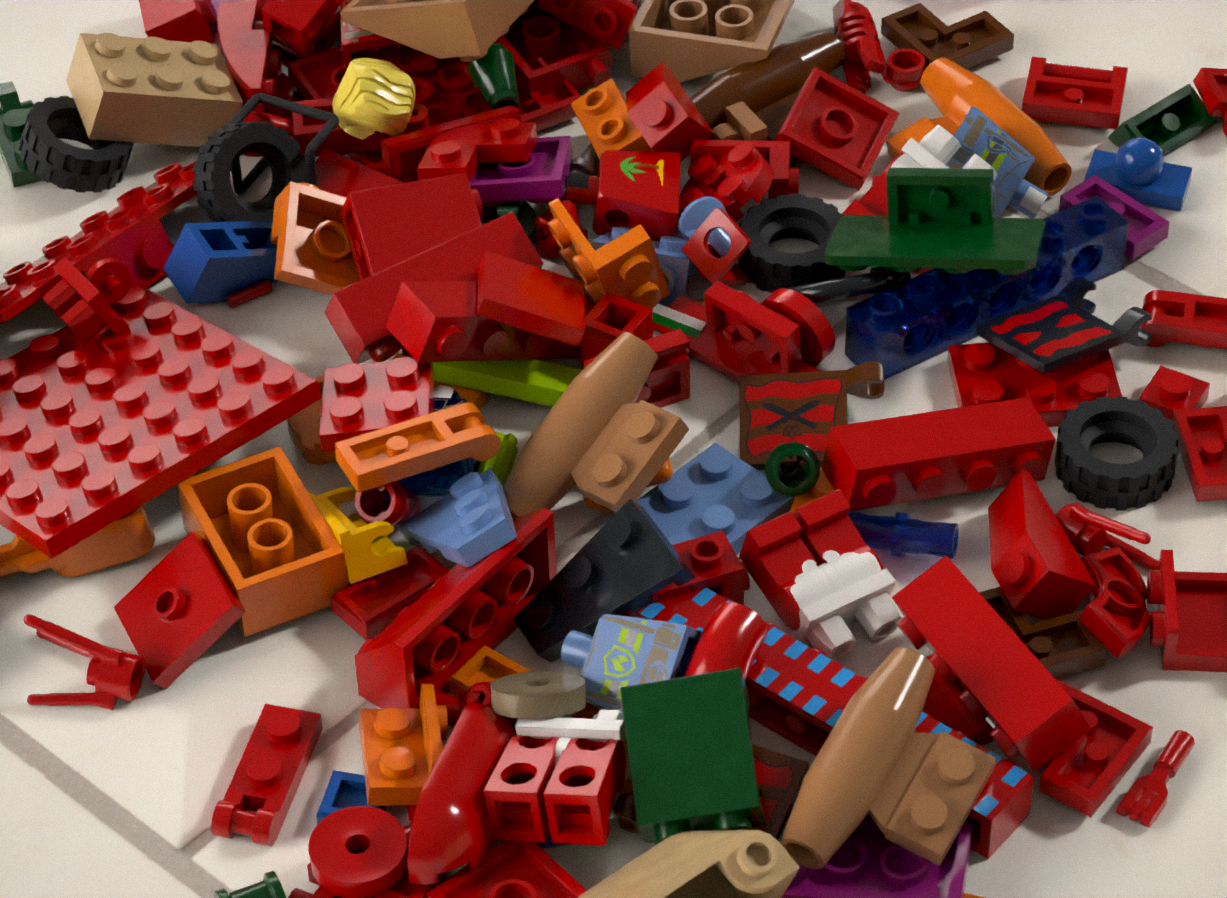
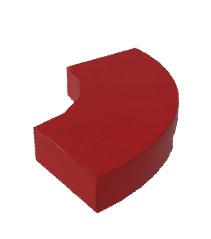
[1078,547,1151,658]

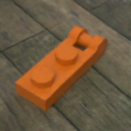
[335,402,501,493]

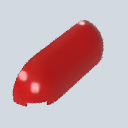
[408,701,517,884]

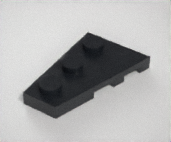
[513,499,696,663]

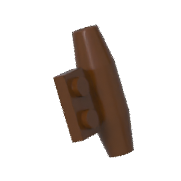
[690,31,845,168]

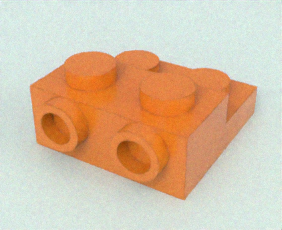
[271,181,360,295]

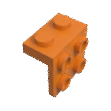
[547,198,670,309]

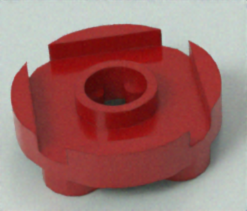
[679,140,773,222]

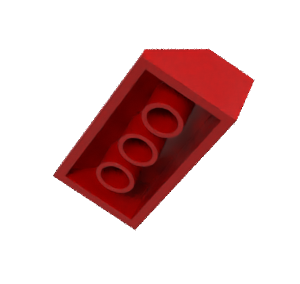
[354,508,557,710]

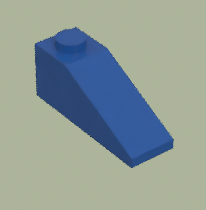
[163,221,279,304]

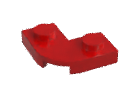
[417,118,538,183]

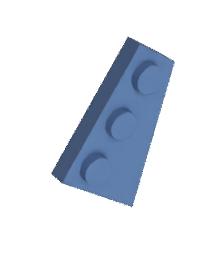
[397,468,517,568]

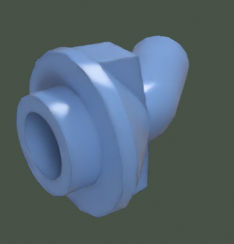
[679,196,731,257]

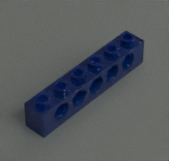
[845,195,1129,380]

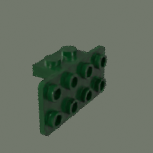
[824,168,1046,275]

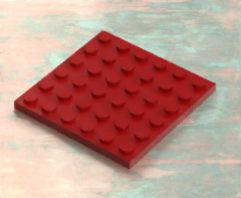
[0,285,322,559]

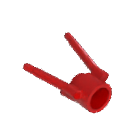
[1055,503,1159,570]
[23,614,145,710]

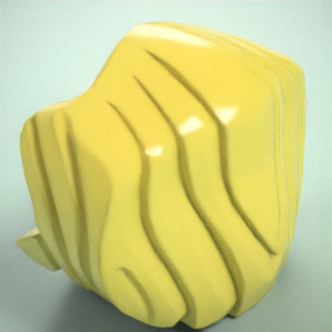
[332,58,416,140]

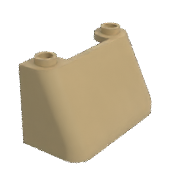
[577,830,800,898]

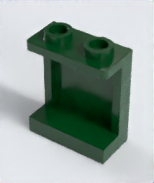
[620,668,766,845]

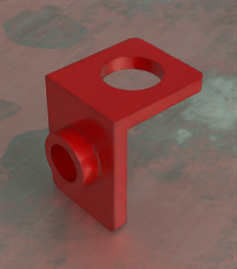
[681,208,751,285]

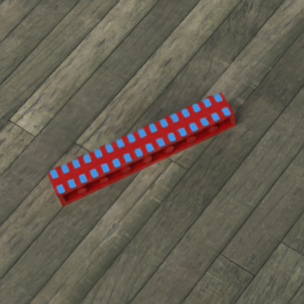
[619,588,1034,859]

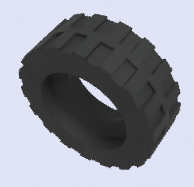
[19,96,134,193]
[192,122,308,222]
[738,194,846,293]
[1054,396,1179,511]

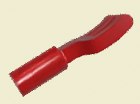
[1116,730,1195,828]

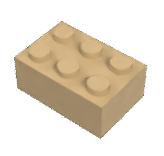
[66,33,243,147]

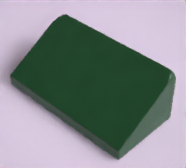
[1108,83,1218,156]

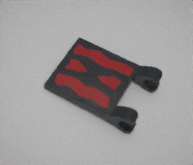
[976,277,1152,374]

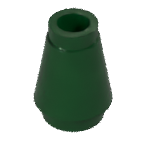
[468,43,520,110]
[765,442,820,497]

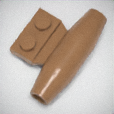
[503,332,689,520]
[780,647,997,869]

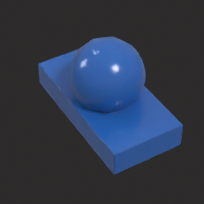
[1084,137,1192,211]

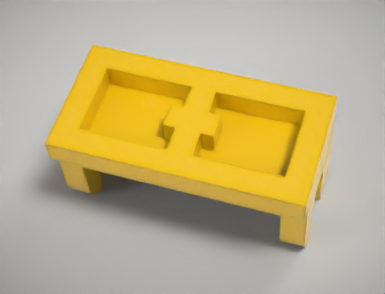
[309,487,408,584]

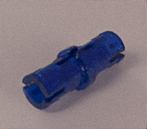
[848,511,959,559]

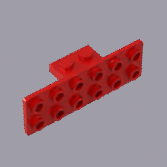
[0,161,197,323]

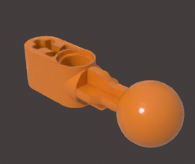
[0,504,155,578]

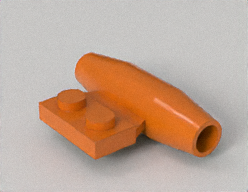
[886,58,1072,196]

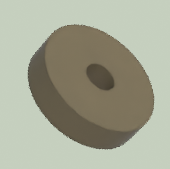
[490,671,586,719]

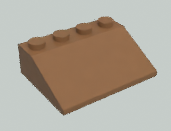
[340,0,534,62]
[628,0,795,83]

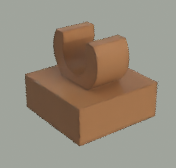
[712,101,768,141]

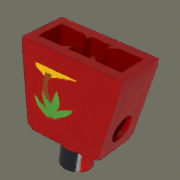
[565,150,681,242]

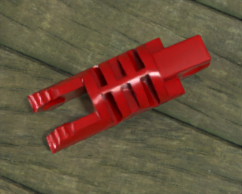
[833,0,887,94]

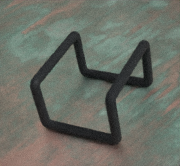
[228,93,339,195]

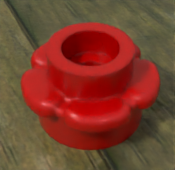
[882,49,926,92]

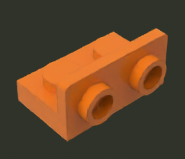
[571,78,654,159]
[359,684,448,806]

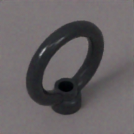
[787,267,912,304]

